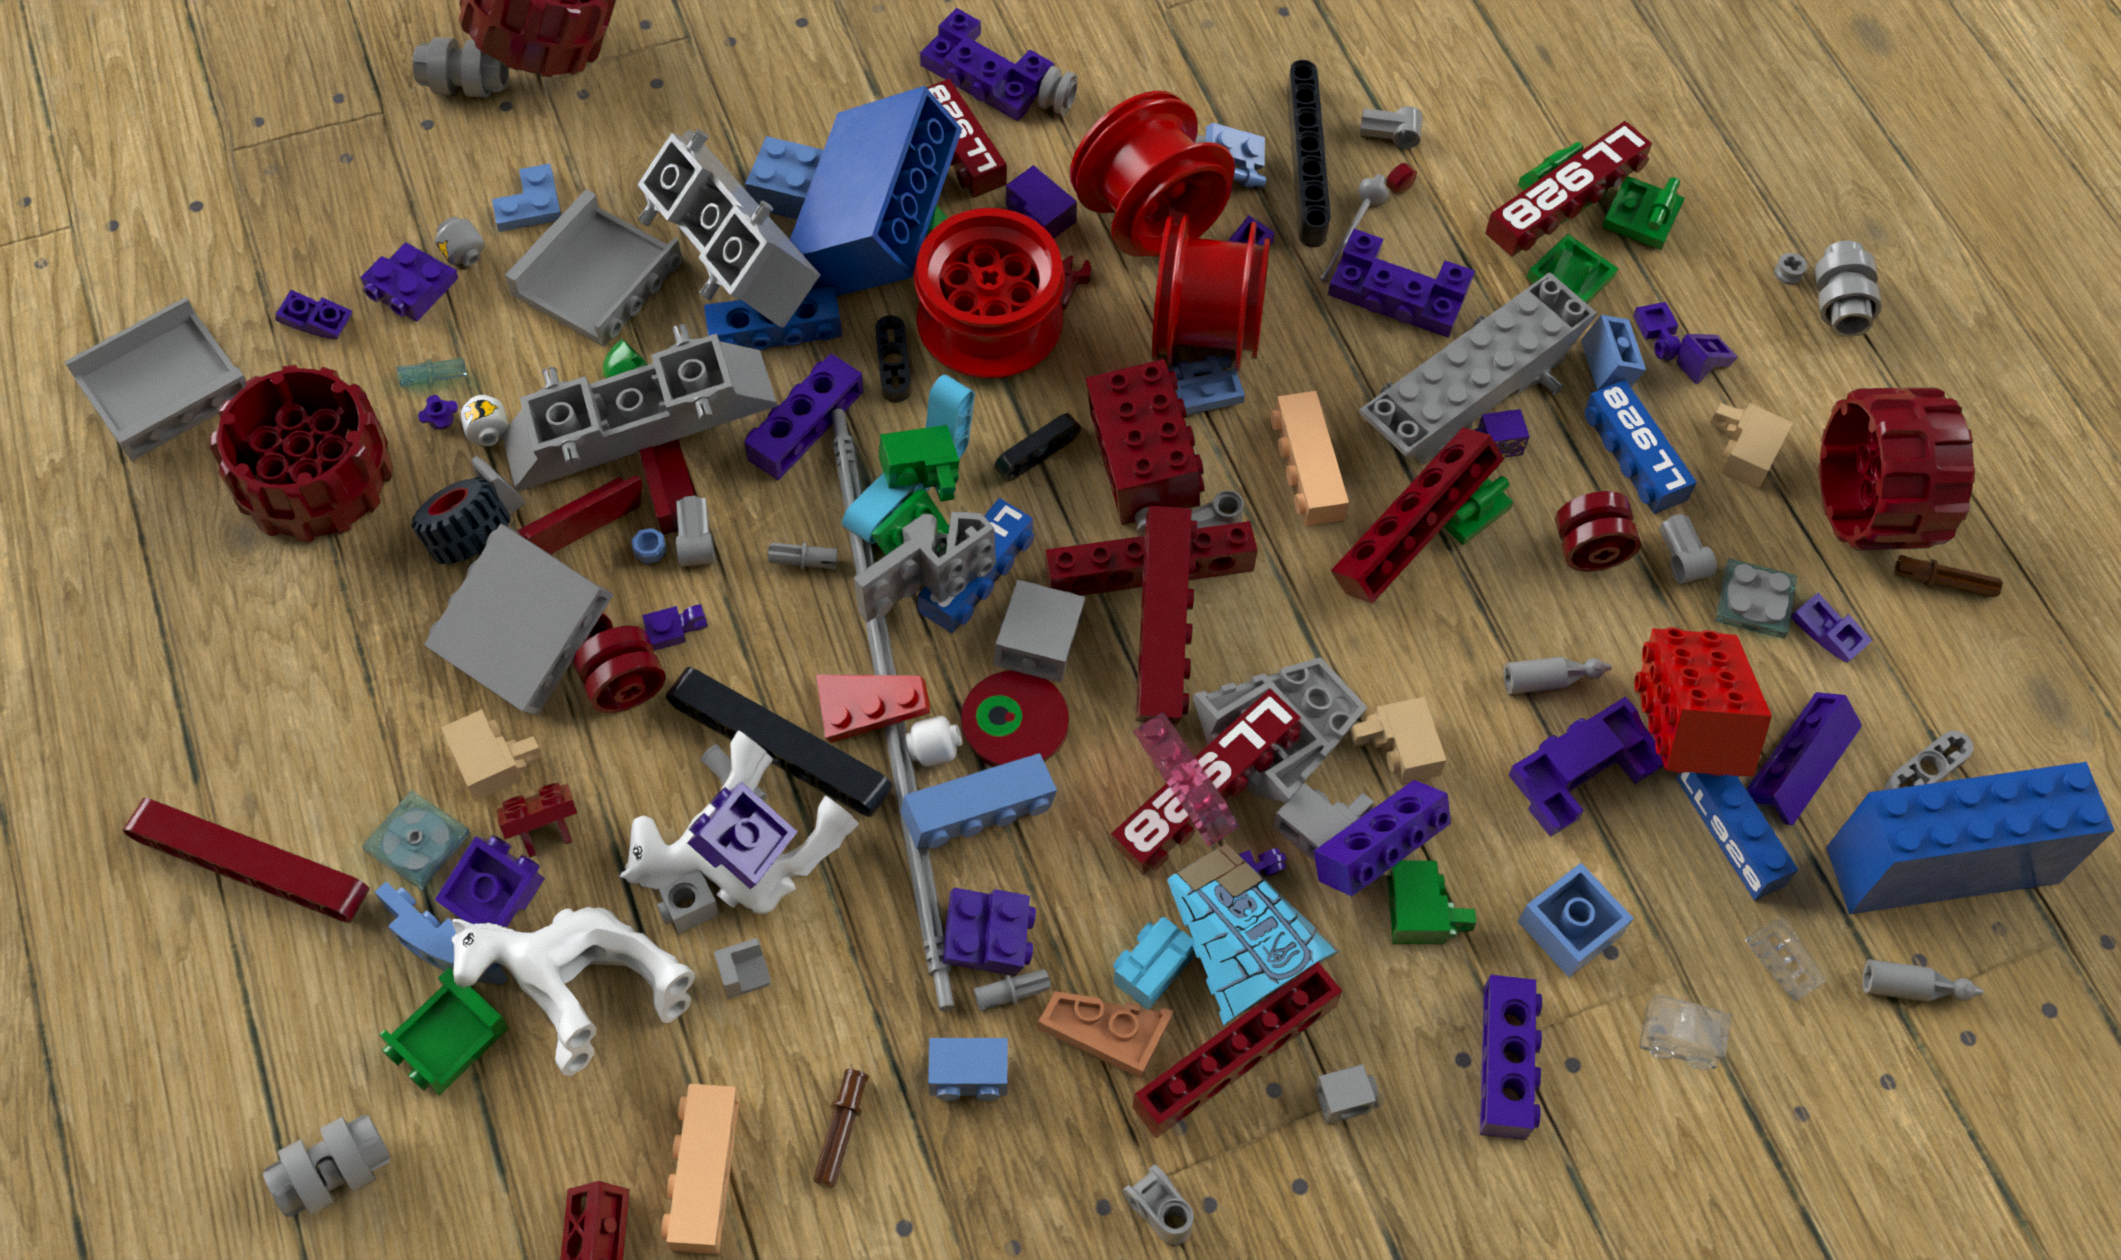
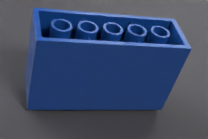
[790,86,963,296]
[1826,762,2115,914]

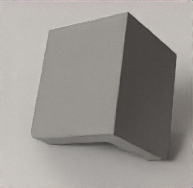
[714,938,771,999]

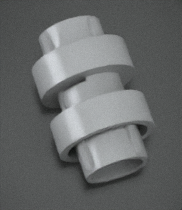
[413,37,509,98]
[1815,240,1882,337]
[263,1115,391,1217]

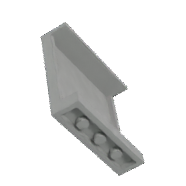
[505,189,683,347]
[65,297,246,462]
[424,523,614,716]

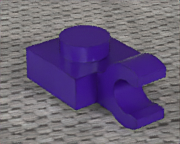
[642,604,708,651]

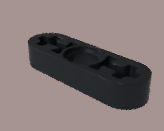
[875,315,911,403]
[994,413,1081,481]

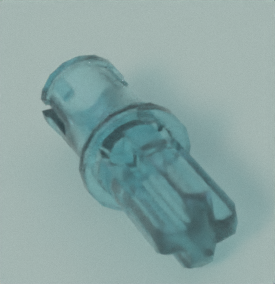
[397,358,467,388]

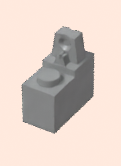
[1273,783,1374,862]

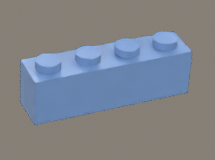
[900,753,1057,849]

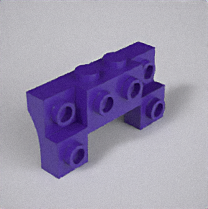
[920,8,1055,122]
[1328,229,1475,338]
[1508,696,1664,837]

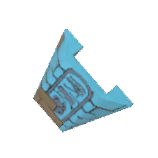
[1167,843,1340,1025]

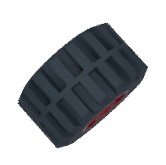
[411,477,511,564]

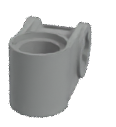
[1122,1165,1194,1245]

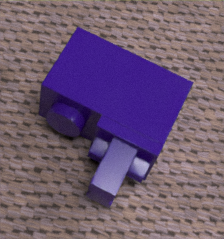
[1006,165,1077,239]

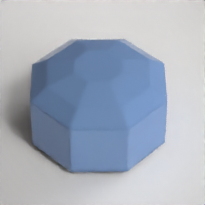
[631,528,667,564]

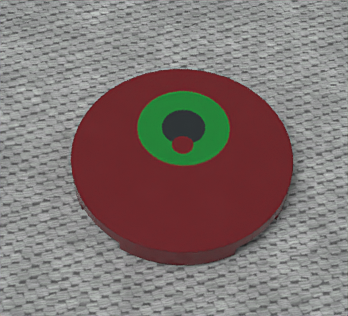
[961,670,1069,767]

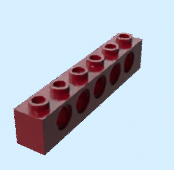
[1331,427,1504,604]
[1045,521,1258,596]
[1132,962,1343,1138]

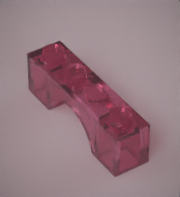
[1133,712,1240,847]

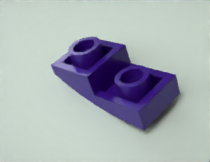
[275,290,353,339]

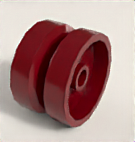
[1554,491,1642,572]
[573,625,666,713]

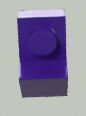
[1676,334,1738,384]

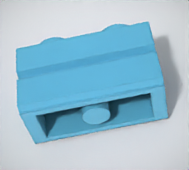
[1113,917,1196,1009]

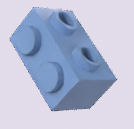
[1581,315,1646,391]
[928,1038,1008,1101]

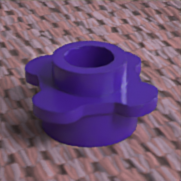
[418,395,458,430]

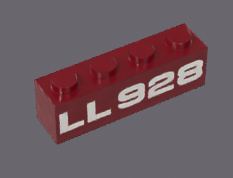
[927,78,1007,198]

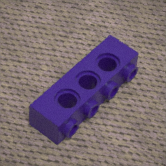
[744,353,864,481]
[1314,780,1451,897]
[1480,974,1542,1140]

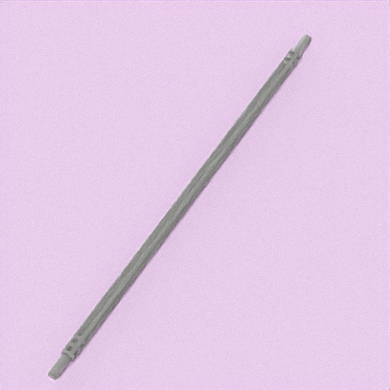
[831,409,954,1011]

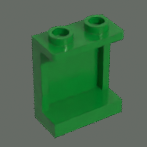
[379,967,509,1096]

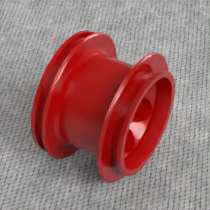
[1070,90,1235,257]
[914,208,1065,378]
[1152,215,1270,372]

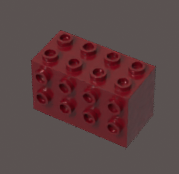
[1085,359,1205,525]

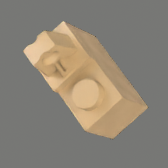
[1710,403,1793,489]
[1350,697,1447,784]
[441,709,543,801]

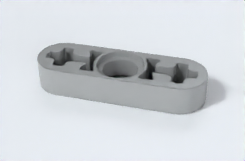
[1885,731,1973,790]

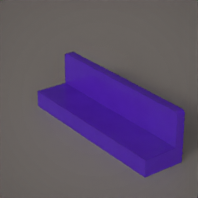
[1746,692,1862,825]

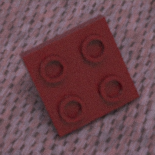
[497,782,577,858]

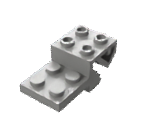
[854,512,996,623]

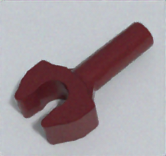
[1060,255,1091,311]

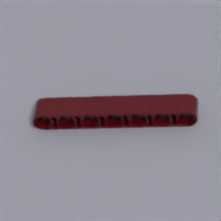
[122,798,370,923]

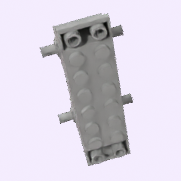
[637,129,820,328]
[1359,272,1597,465]
[502,324,778,492]

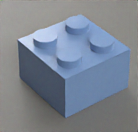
[745,136,823,220]
[1518,863,1634,978]

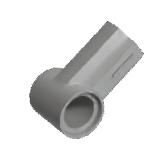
[1360,106,1423,149]
[1191,490,1244,528]
[676,496,715,567]
[1659,514,1717,584]

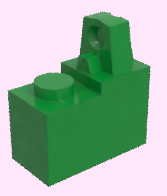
[878,425,960,502]
[1387,860,1476,944]

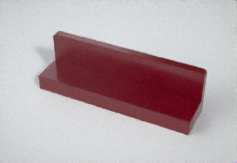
[639,439,694,535]
[517,475,642,555]

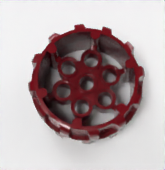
[459,0,616,77]
[210,364,393,542]
[1818,387,1975,551]

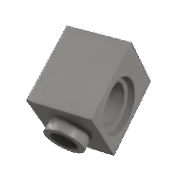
[657,870,720,934]
[1314,1064,1379,1124]

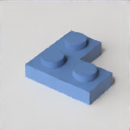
[492,163,561,232]

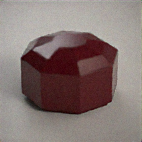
[1386,162,1417,195]

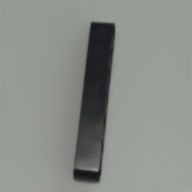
[1287,60,1331,247]
[665,667,893,817]

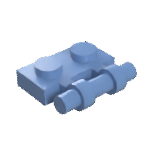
[1206,123,1266,188]
[1167,354,1245,415]

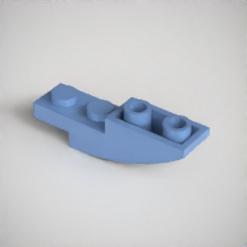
[375,882,507,984]

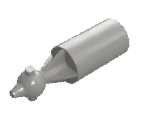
[1503,657,1612,695]
[1863,959,1983,1002]

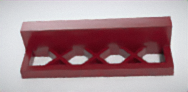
[560,1181,630,1260]

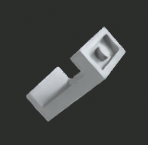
[993,580,1085,683]

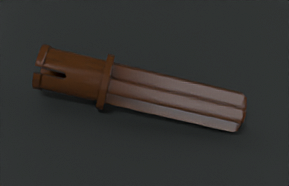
[1894,555,2003,597]
[813,1069,869,1188]

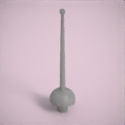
[1320,174,1389,281]

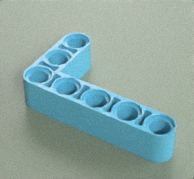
[842,374,975,544]

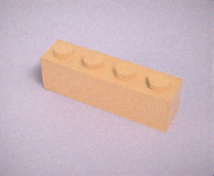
[1270,391,1349,527]
[661,1084,740,1255]

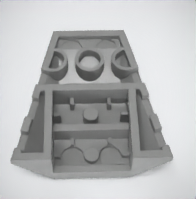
[1193,657,1368,803]

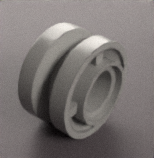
[1038,66,1078,116]

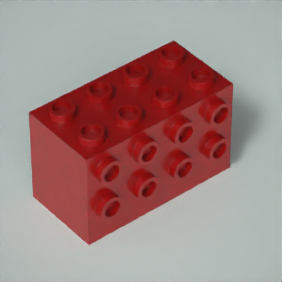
[1634,627,1772,777]

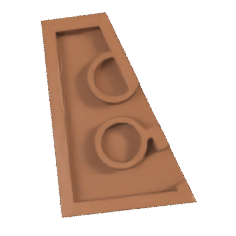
[1037,991,1174,1078]

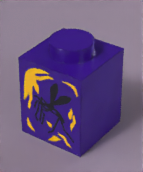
[1474,409,1530,458]

